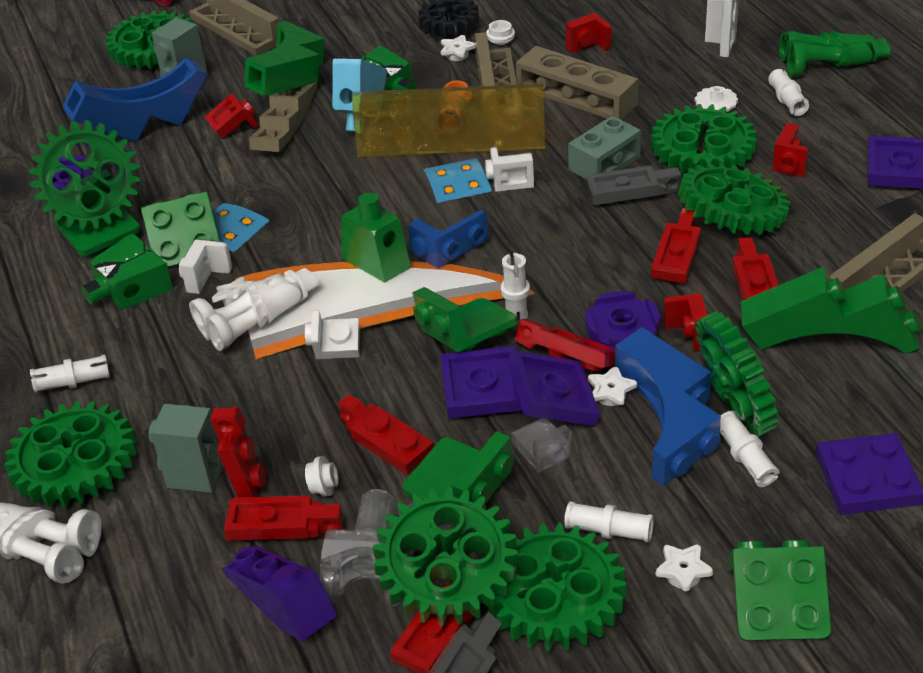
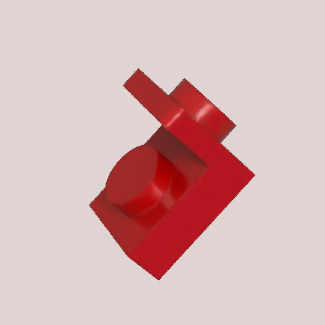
[566,13,612,53]
[205,93,259,139]
[772,123,809,177]
[664,293,707,352]

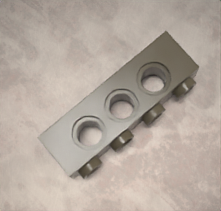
[516,46,639,120]

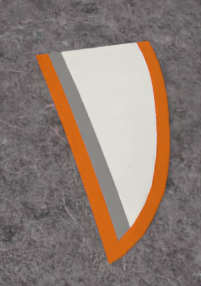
[235,261,535,359]

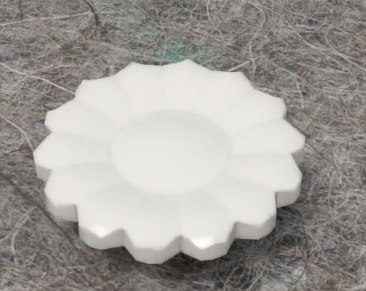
[695,86,738,112]

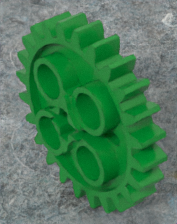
[105,10,195,70]
[651,104,757,174]
[27,120,141,230]
[678,163,790,235]
[695,311,779,436]
[4,401,137,508]
[373,487,518,626]
[488,523,626,651]

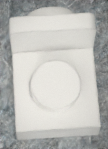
[485,147,534,192]
[305,310,360,359]

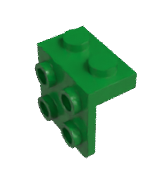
[51,169,140,256]
[141,192,220,269]
[412,287,518,352]
[403,431,514,503]
[727,540,831,641]

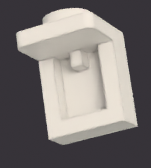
[179,240,233,294]

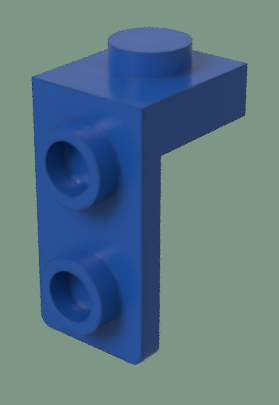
[408,210,489,269]

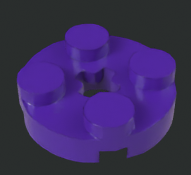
[585,291,660,348]

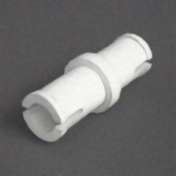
[768,69,809,116]
[501,253,530,319]
[30,355,110,393]
[720,411,780,487]
[564,502,654,542]

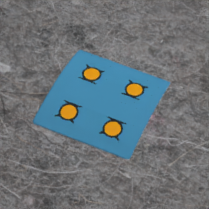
[423,158,492,203]
[213,203,269,252]

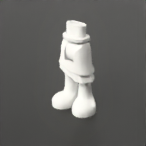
[189,268,318,351]
[0,503,102,584]

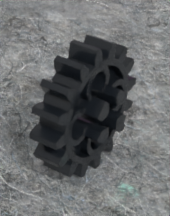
[418,0,479,39]

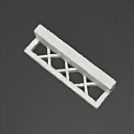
[705,0,739,57]

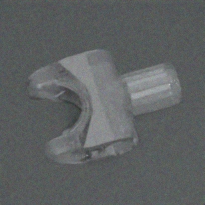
[320,489,415,607]

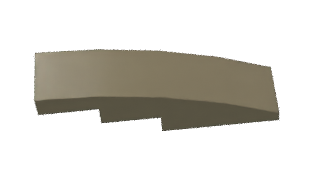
[249,82,317,152]

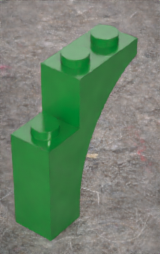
[244,21,325,97]
[741,266,922,354]

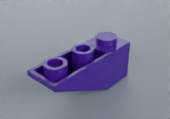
[222,545,337,641]

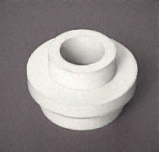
[486,20,515,45]
[305,456,339,497]

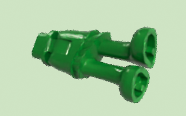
[779,30,890,78]

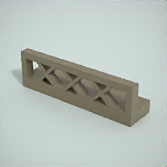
[189,0,280,56]
[475,32,523,123]
[830,213,923,292]

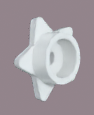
[441,35,476,61]
[212,277,254,306]
[588,367,637,406]
[656,544,713,591]

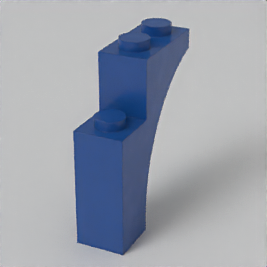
[62,57,207,141]
[615,327,721,486]

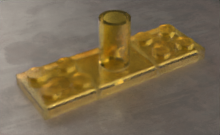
[352,84,545,157]

